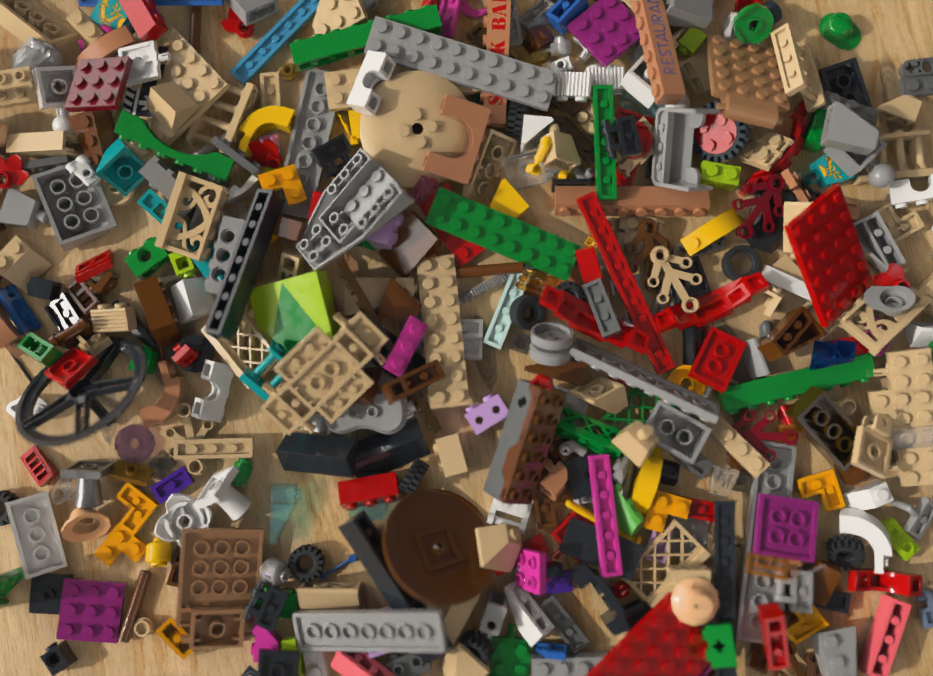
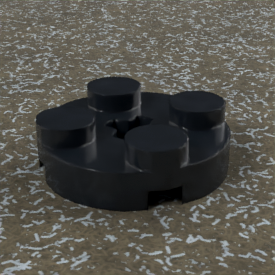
[175,334,215,373]

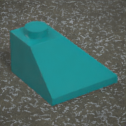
[96,138,145,197]

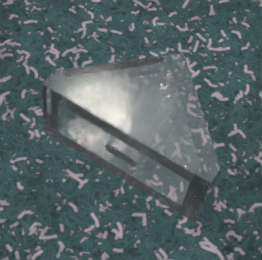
[708,465,739,498]

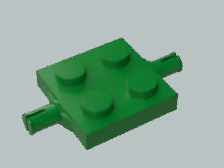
[489,623,531,676]

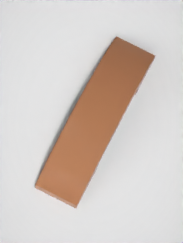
[73,25,136,67]

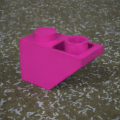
[251,624,282,662]

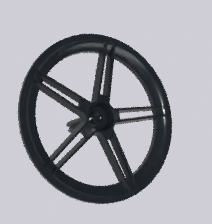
[15,337,147,447]

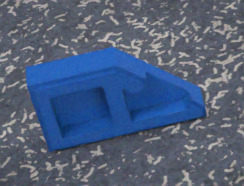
[534,642,570,660]

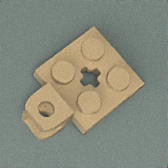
[851,413,893,478]

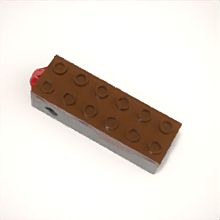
[483,374,568,504]

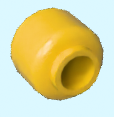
[145,538,172,567]

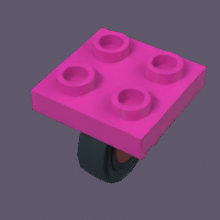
[515,547,563,595]

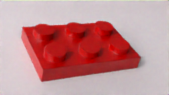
[687,326,747,393]

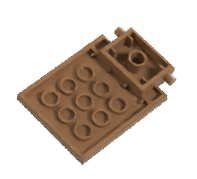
[705,34,790,129]
[176,528,264,649]

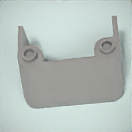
[651,107,720,192]

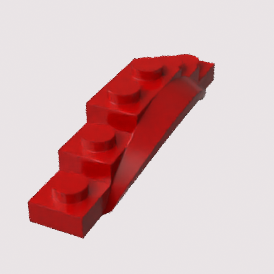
[738,99,808,197]
[652,271,769,333]
[538,284,651,354]

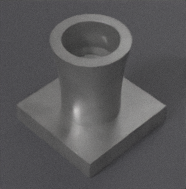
[61,460,116,508]

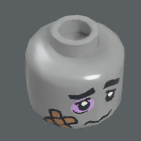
[259,558,290,586]

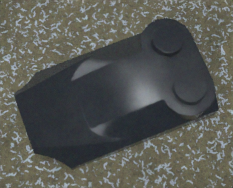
[818,57,873,107]
[743,185,797,254]

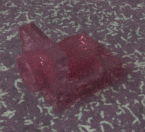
[411,175,440,206]

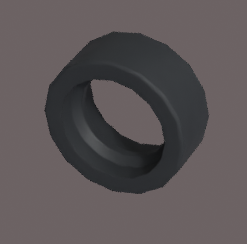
[721,245,761,281]

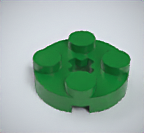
[733,3,774,44]

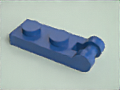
[0,285,42,335]

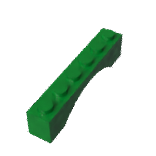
[114,110,236,184]

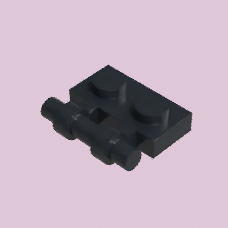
[601,115,642,160]
[310,133,353,180]
[243,580,290,632]

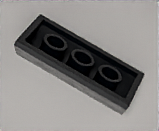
[355,418,431,478]
[276,432,358,478]

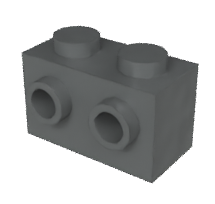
[386,652,432,676]

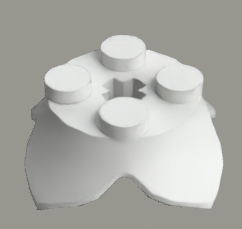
[154,493,212,547]

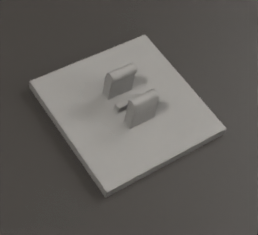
[669,515,709,552]

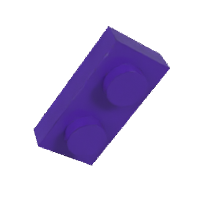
[150,466,195,504]
[534,570,574,596]

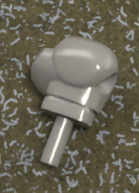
[539,36,571,57]

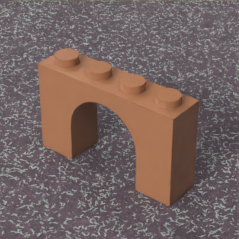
[421,94,492,185]

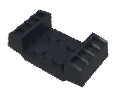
[570,560,630,636]

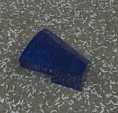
[809,339,857,370]

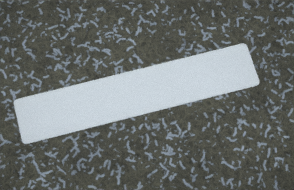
[761,264,812,302]

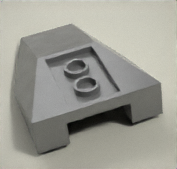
[296,148,415,271]

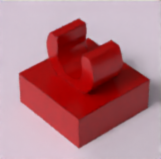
[172,343,200,368]

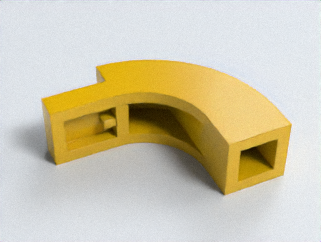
[238,106,296,158]
[680,208,745,256]
[628,447,663,516]

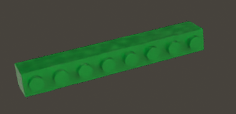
[289,4,443,72]
[716,353,875,414]

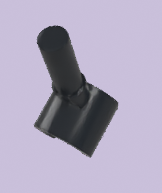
[801,179,822,202]

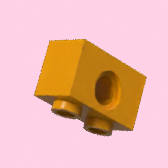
[155,616,194,660]

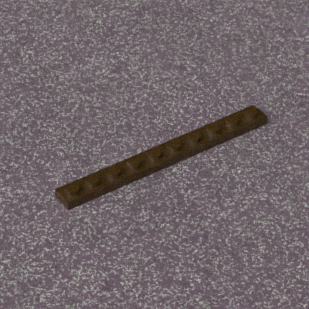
[467,21,595,169]
[336,259,442,433]

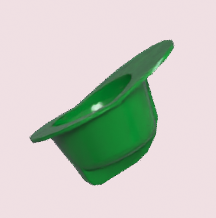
[819,12,861,50]

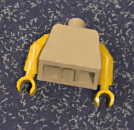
[526,124,581,179]

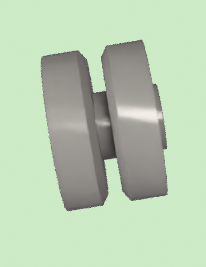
[529,322,574,366]

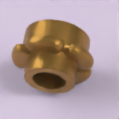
[279,63,298,81]

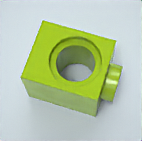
[676,27,707,59]

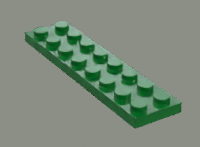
[425,187,582,282]

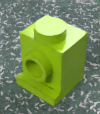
[168,248,199,279]

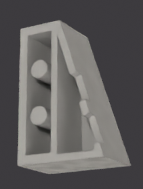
[138,155,198,219]
[853,211,906,273]
[810,626,856,676]

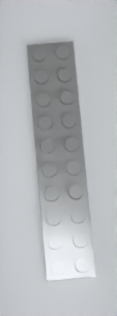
[364,16,559,112]
[736,440,797,644]

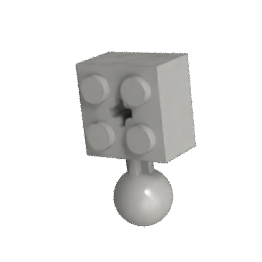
[823,136,895,188]

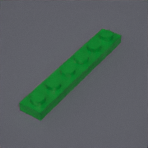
[592,85,617,201]

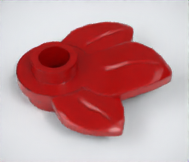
[221,7,255,39]
[248,139,283,169]
[0,154,29,189]
[873,263,910,289]

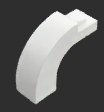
[839,507,893,574]

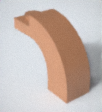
[0,302,25,358]
[139,360,186,428]

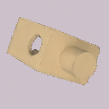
[611,420,659,467]

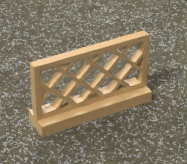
[201,311,279,389]
[623,519,711,608]

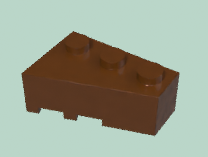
[67,110,118,171]
[133,276,182,348]
[757,305,828,362]

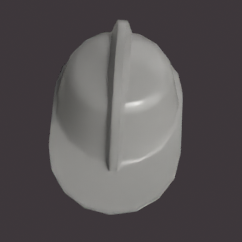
[864,286,916,316]

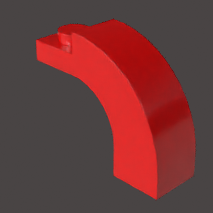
[848,568,923,597]

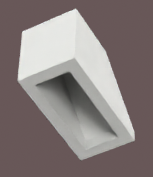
[842,480,894,511]

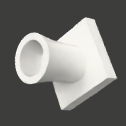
[193,465,252,521]

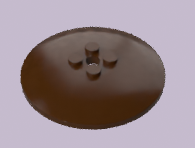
[383,489,494,606]

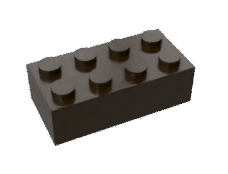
[784,386,857,472]

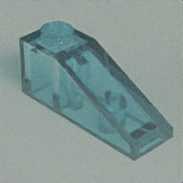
[270,484,301,545]

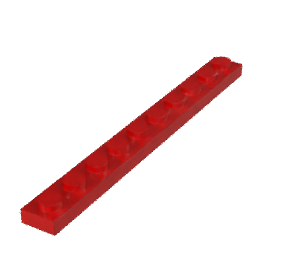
[575,191,676,375]

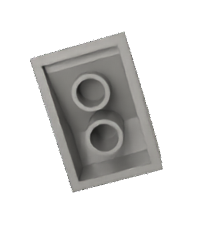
[645,400,712,464]

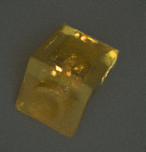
[518,47,548,67]

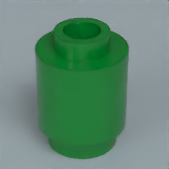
[231,458,254,487]

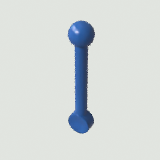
[320,554,356,580]

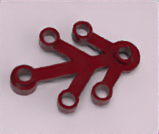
[731,174,786,239]
[730,410,799,462]

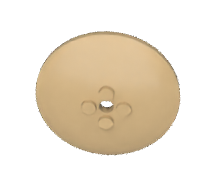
[360,70,469,188]

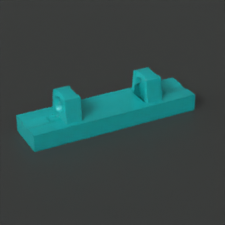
[137,188,203,252]

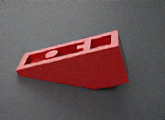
[757,602,790,671]

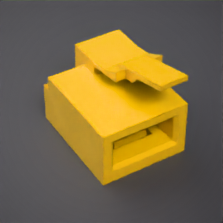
[338,110,362,148]

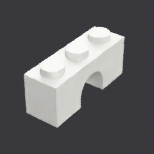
[346,50,396,116]
[887,174,933,209]
[191,359,234,423]

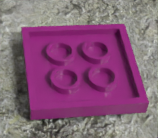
[567,0,640,68]
[752,493,819,563]
[56,578,127,643]

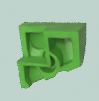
[613,483,644,538]

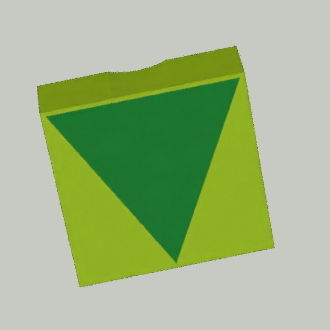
[250,270,341,362]

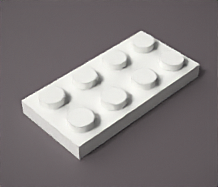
[5,491,68,579]

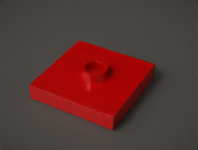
[44,346,98,390]

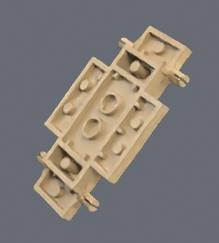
[260,310,389,435]
[867,347,933,487]

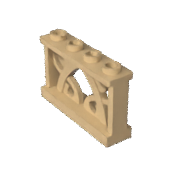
[154,171,229,262]
[838,285,933,357]

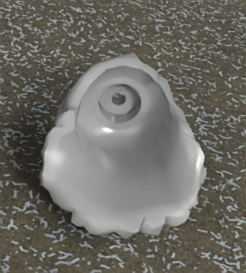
[12,37,65,80]

